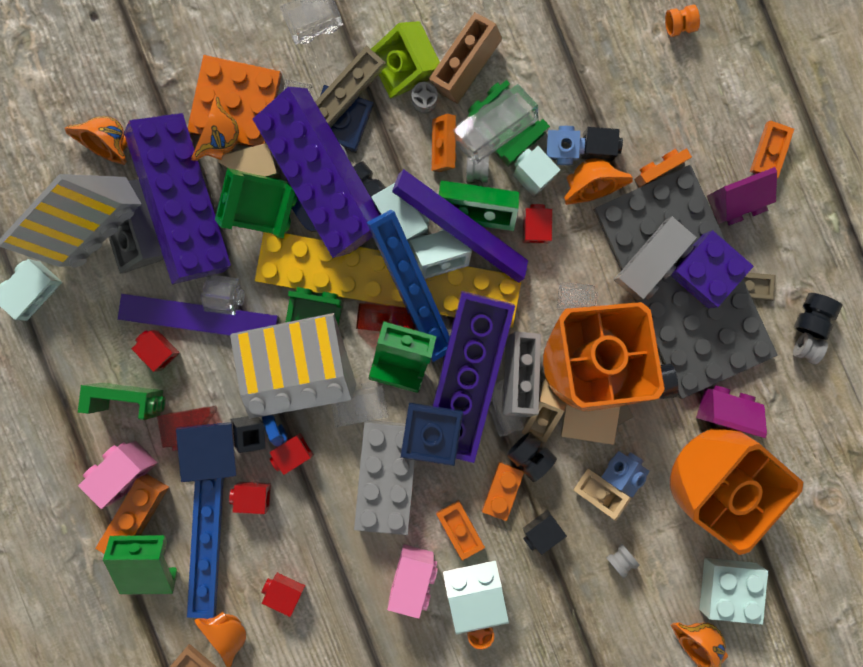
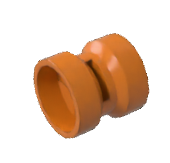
[665,5,700,37]
[467,627,494,650]

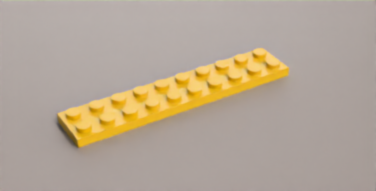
[255,232,521,328]

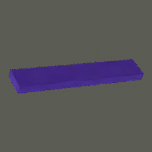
[392,169,528,283]
[117,294,279,335]

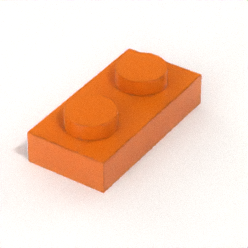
[432,114,457,172]
[750,121,795,179]
[634,148,692,188]
[481,462,524,521]
[436,500,485,561]

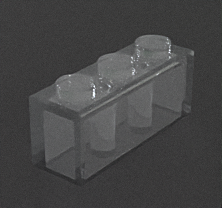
[454,84,539,165]

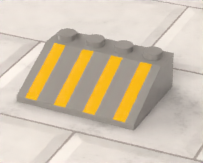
[0,174,141,268]
[230,313,357,419]

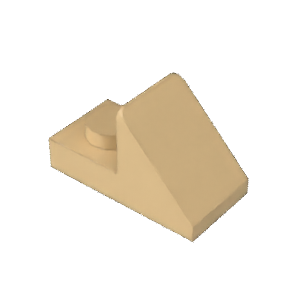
[574,469,632,521]

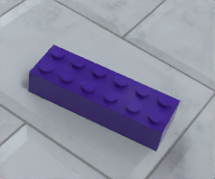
[253,86,381,258]
[124,113,231,285]
[432,291,515,463]

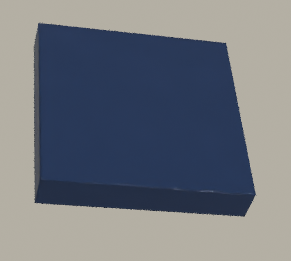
[320,85,374,153]
[400,403,463,466]
[176,422,237,482]

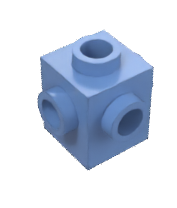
[547,126,585,165]
[601,451,650,498]

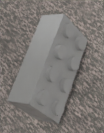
[354,420,415,535]

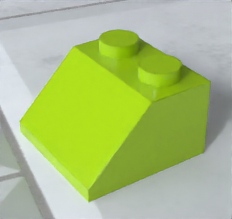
[371,21,440,99]

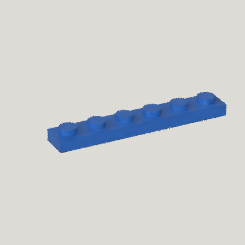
[367,210,450,362]
[187,478,224,619]

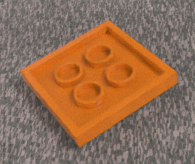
[188,55,282,147]

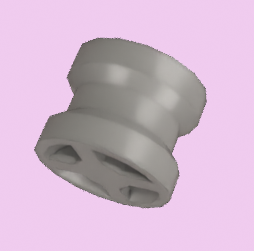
[411,82,438,114]
[466,156,489,183]
[793,332,828,365]
[606,544,640,579]

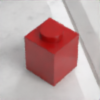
[522,204,553,244]
[131,330,180,372]
[269,433,314,475]
[229,482,271,514]
[261,572,306,617]

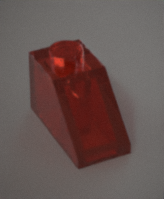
[356,303,415,332]
[157,405,217,451]

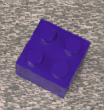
[670,230,754,308]

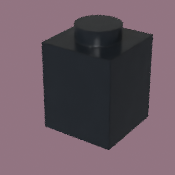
[581,127,623,161]
[230,416,266,453]
[523,510,567,555]

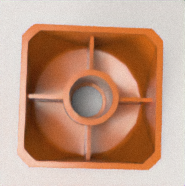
[543,302,665,411]
[670,427,803,555]

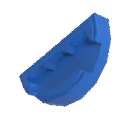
[261,414,287,447]

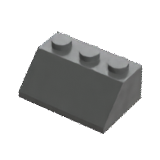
[108,179,164,274]

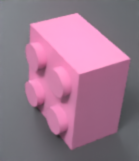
[78,441,157,509]
[387,544,438,619]

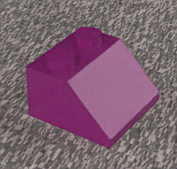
[707,167,777,226]
[696,385,767,438]

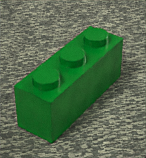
[439,180,519,231]

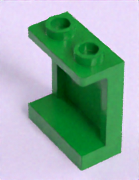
[467,80,550,167]
[215,168,297,239]
[285,287,344,327]
[368,321,437,393]
[77,383,166,420]
[103,535,178,594]

